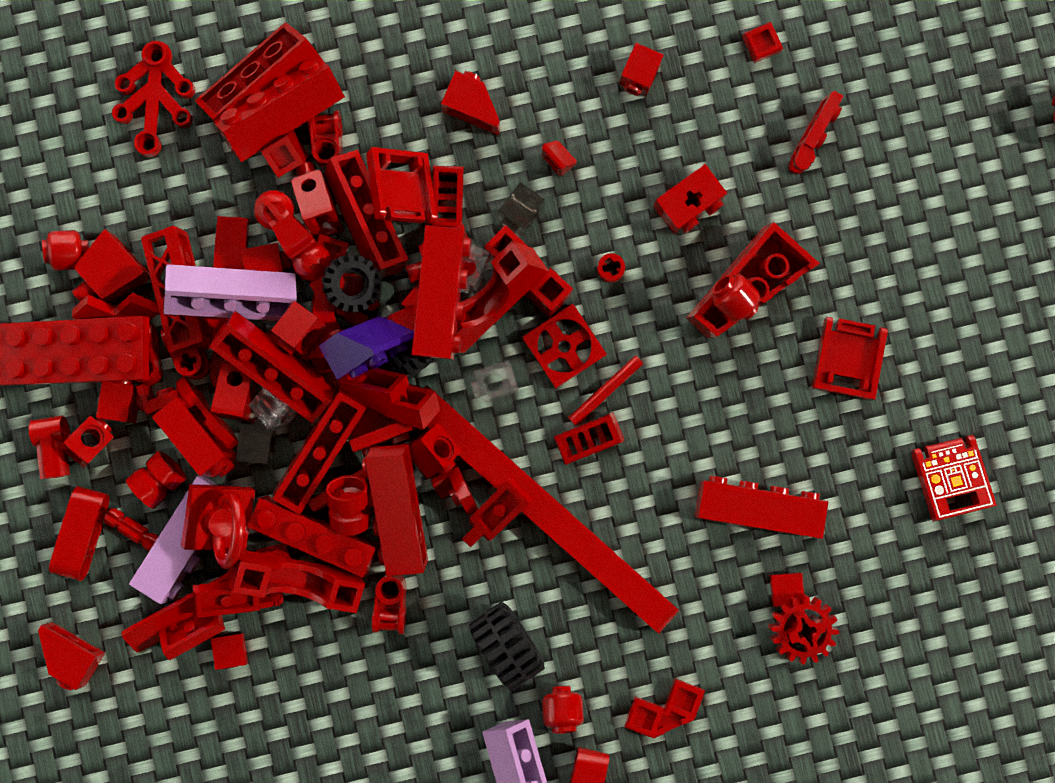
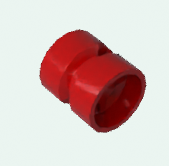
[126,450,187,509]
[326,475,371,536]

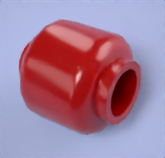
[42,230,89,271]
[712,274,760,321]
[542,686,584,734]

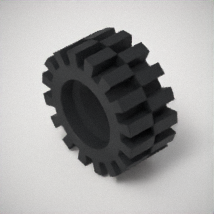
[321,255,382,312]
[387,342,437,380]

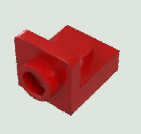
[136,384,182,416]
[430,466,478,515]

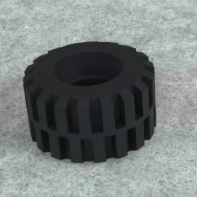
[469,602,545,691]

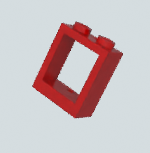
[152,397,239,478]

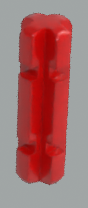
[104,508,159,551]

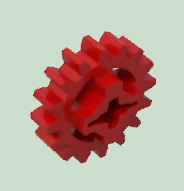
[768,594,839,665]

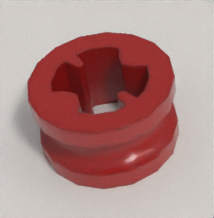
[597,253,625,283]

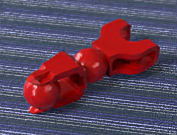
[254,190,380,332]

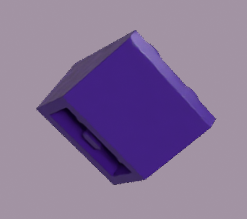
[319,316,414,379]

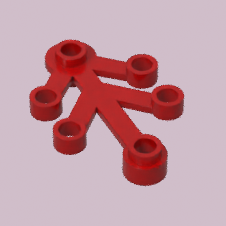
[112,41,196,157]

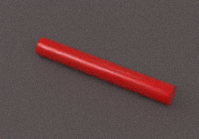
[568,355,643,426]

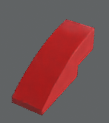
[338,366,440,430]

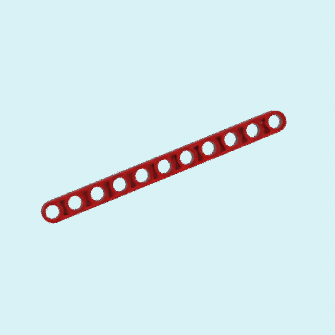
[424,385,680,634]

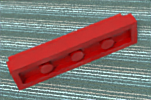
[141,225,214,354]

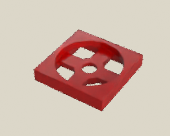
[522,304,607,389]

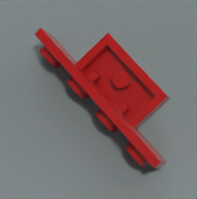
[121,573,228,661]

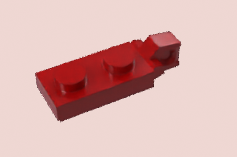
[462,476,534,548]

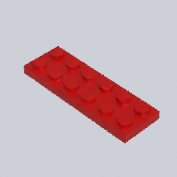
[0,316,149,386]

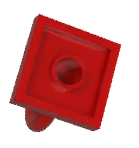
[181,485,255,569]

